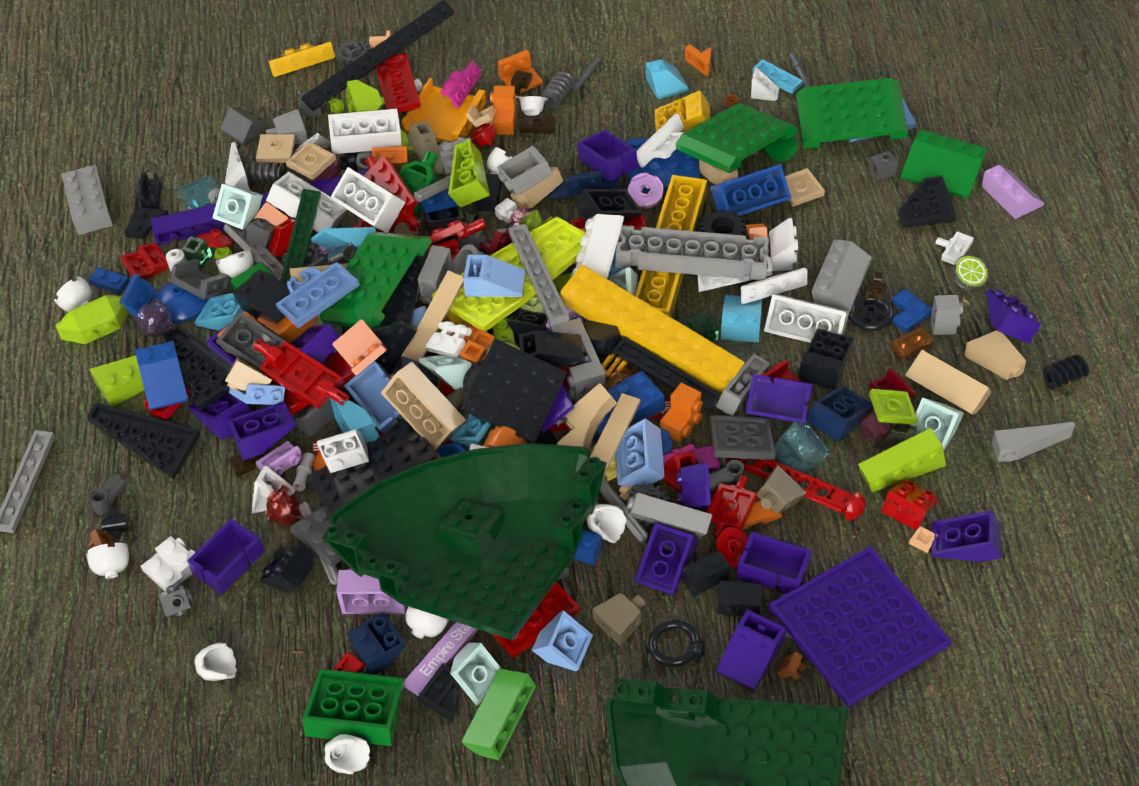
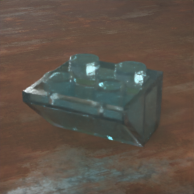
[175,175,218,210]
[774,421,830,473]

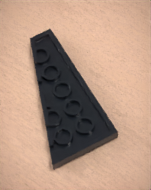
[163,324,232,412]
[87,402,201,480]

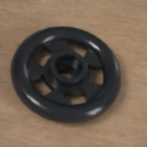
[848,295,893,331]

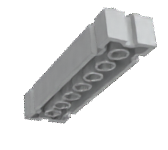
[615,225,769,280]

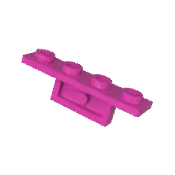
[440,60,481,109]

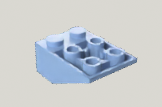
[463,255,526,297]

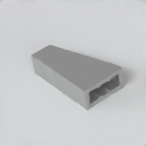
[626,493,712,538]

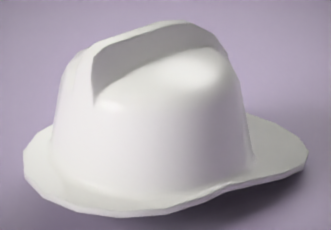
[516,96,548,116]

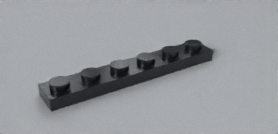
[613,336,721,412]

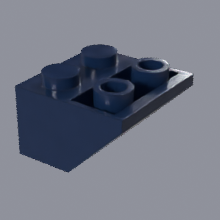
[347,612,406,675]

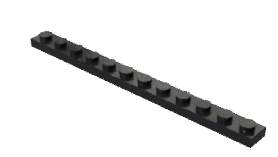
[301,0,455,111]

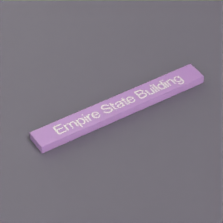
[404,622,479,696]

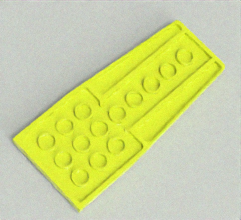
[431,217,585,332]

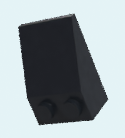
[575,189,643,222]
[423,206,465,244]
[233,270,290,324]

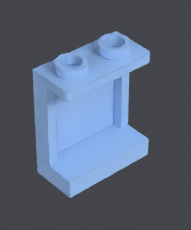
[229,383,285,405]

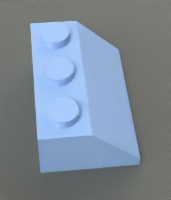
[616,419,664,486]

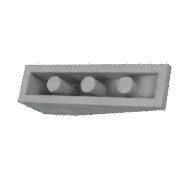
[716,354,770,416]
[992,422,1075,462]

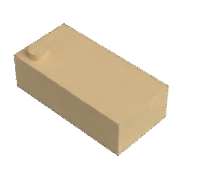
[381,362,466,450]

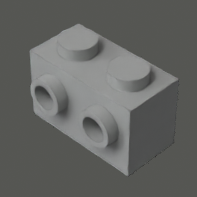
[930,295,963,335]

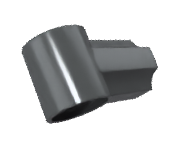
[709,460,744,492]
[89,475,126,515]

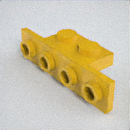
[268,42,335,77]

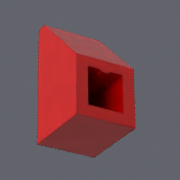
[269,218,295,257]

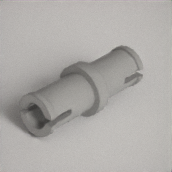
[293,452,315,491]

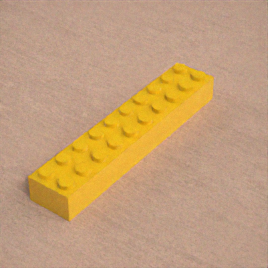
[635,175,707,318]
[560,264,745,395]

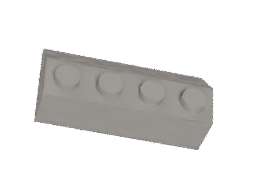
[812,239,872,312]

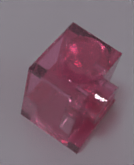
[860,412,891,445]

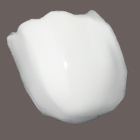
[586,504,626,543]
[194,643,237,681]
[324,734,370,774]

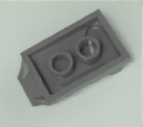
[216,312,285,370]

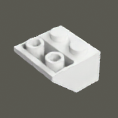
[768,218,798,271]
[317,430,369,473]

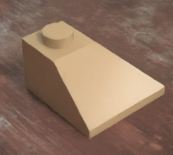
[225,357,272,391]

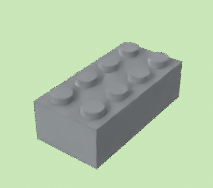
[61,165,113,235]

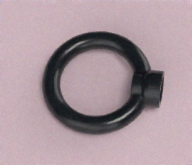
[648,620,705,667]

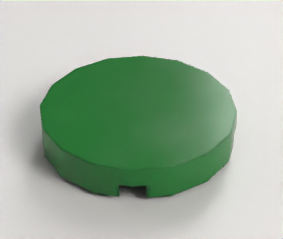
[763,137,799,162]

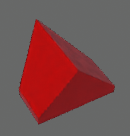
[661,451,697,493]

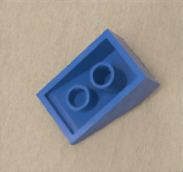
[135,341,188,410]

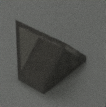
[322,242,356,264]
[871,423,917,450]

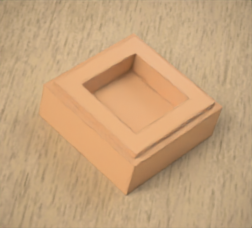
[909,526,938,553]

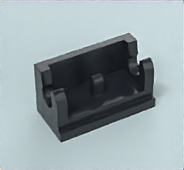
[138,172,163,209]

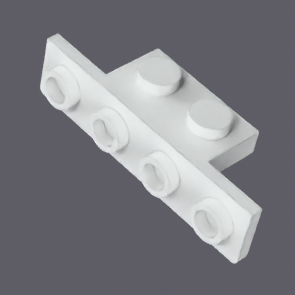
[637,114,684,168]
[741,267,807,304]

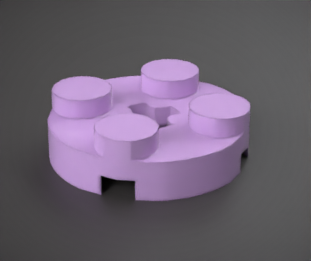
[628,173,663,209]

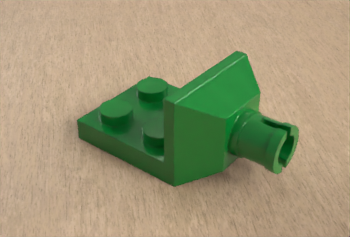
[398,150,439,214]

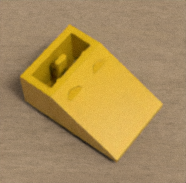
[655,91,710,132]

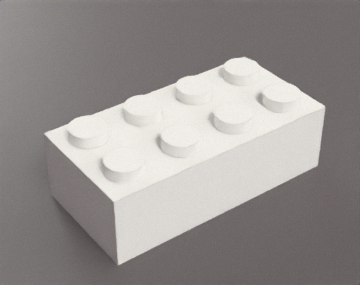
[330,167,405,233]

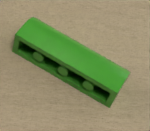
[461,668,536,760]

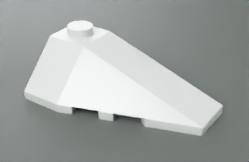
[225,142,250,191]

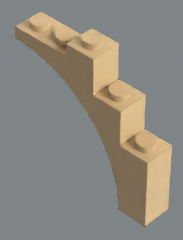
[557,383,617,505]

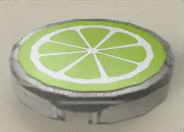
[952,254,989,290]

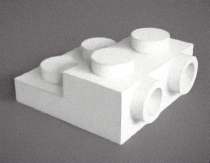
[141,536,195,591]

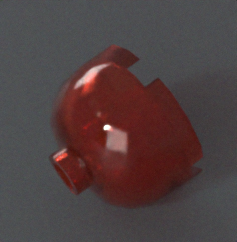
[265,485,303,527]

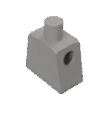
[265,109,307,145]

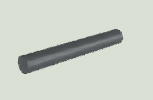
[572,56,602,91]

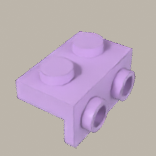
[256,441,302,476]

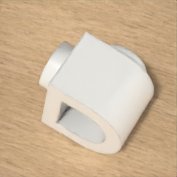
[495,198,519,224]

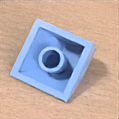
[532,611,593,671]

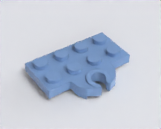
[276,262,360,328]

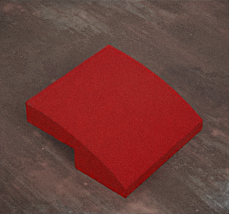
[121,242,169,280]

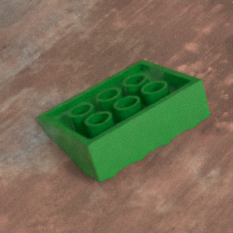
[900,129,988,198]
[302,669,405,746]

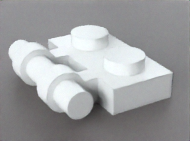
[425,321,472,359]

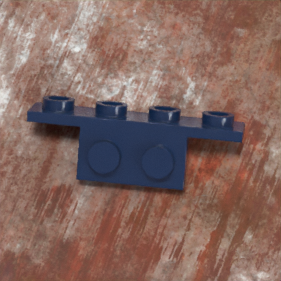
[549,170,620,200]

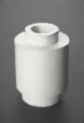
[166,249,186,271]

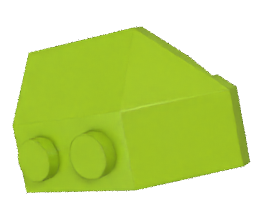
[55,295,129,344]

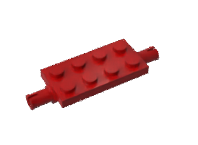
[364,155,420,232]
[424,218,487,246]
[253,338,349,410]

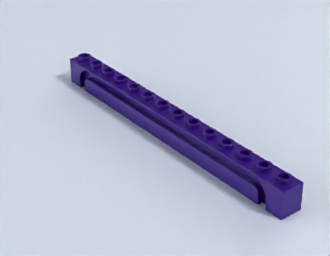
[151,164,395,246]

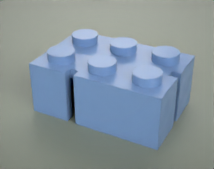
[344,361,403,433]

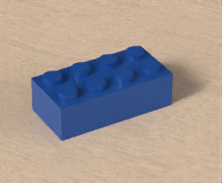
[710,164,792,216]
[593,370,664,442]

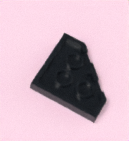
[898,176,957,228]
[338,320,417,375]

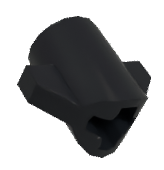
[101,509,129,538]

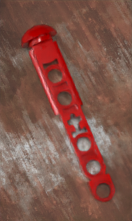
[725,458,866,521]

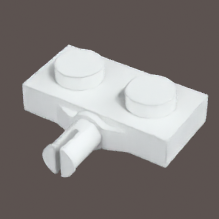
[936,232,974,265]

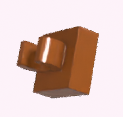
[88,529,115,548]
[777,652,806,680]

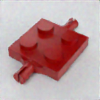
[706,475,758,538]

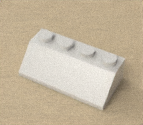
[328,109,401,154]
[266,172,348,233]
[571,214,624,279]
[764,294,849,343]

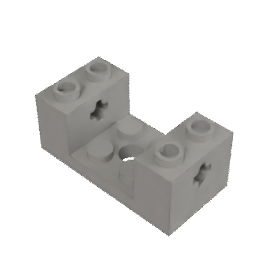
[551,318,606,403]

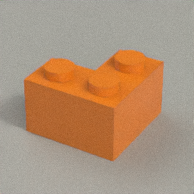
[490,86,517,135]
[660,383,703,443]

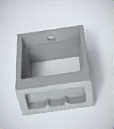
[497,146,553,196]
[418,245,453,304]

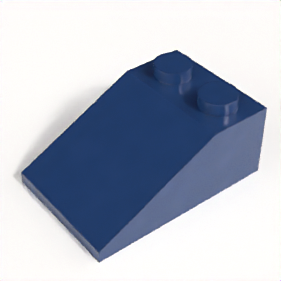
[806,385,874,442]

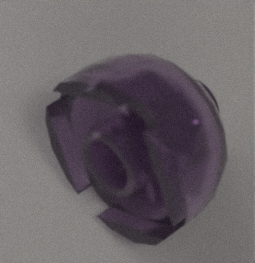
[135,299,173,337]

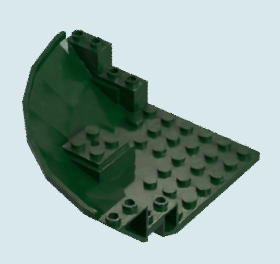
[322,443,607,640]
[606,678,848,786]

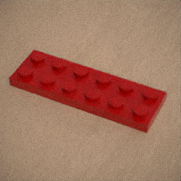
[376,53,421,114]

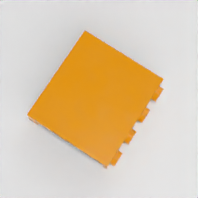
[401,78,487,143]

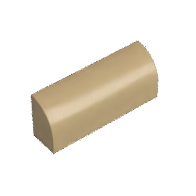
[905,350,991,415]

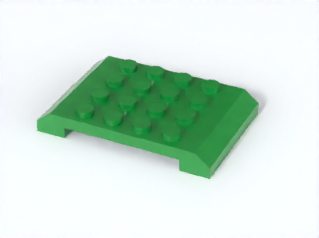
[796,78,908,149]
[676,103,798,173]
[320,232,432,328]

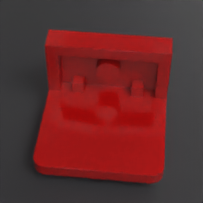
[881,480,939,530]

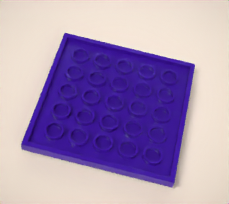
[768,546,952,708]

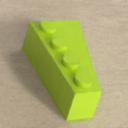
[448,139,490,207]
[89,355,145,407]
[858,428,946,492]

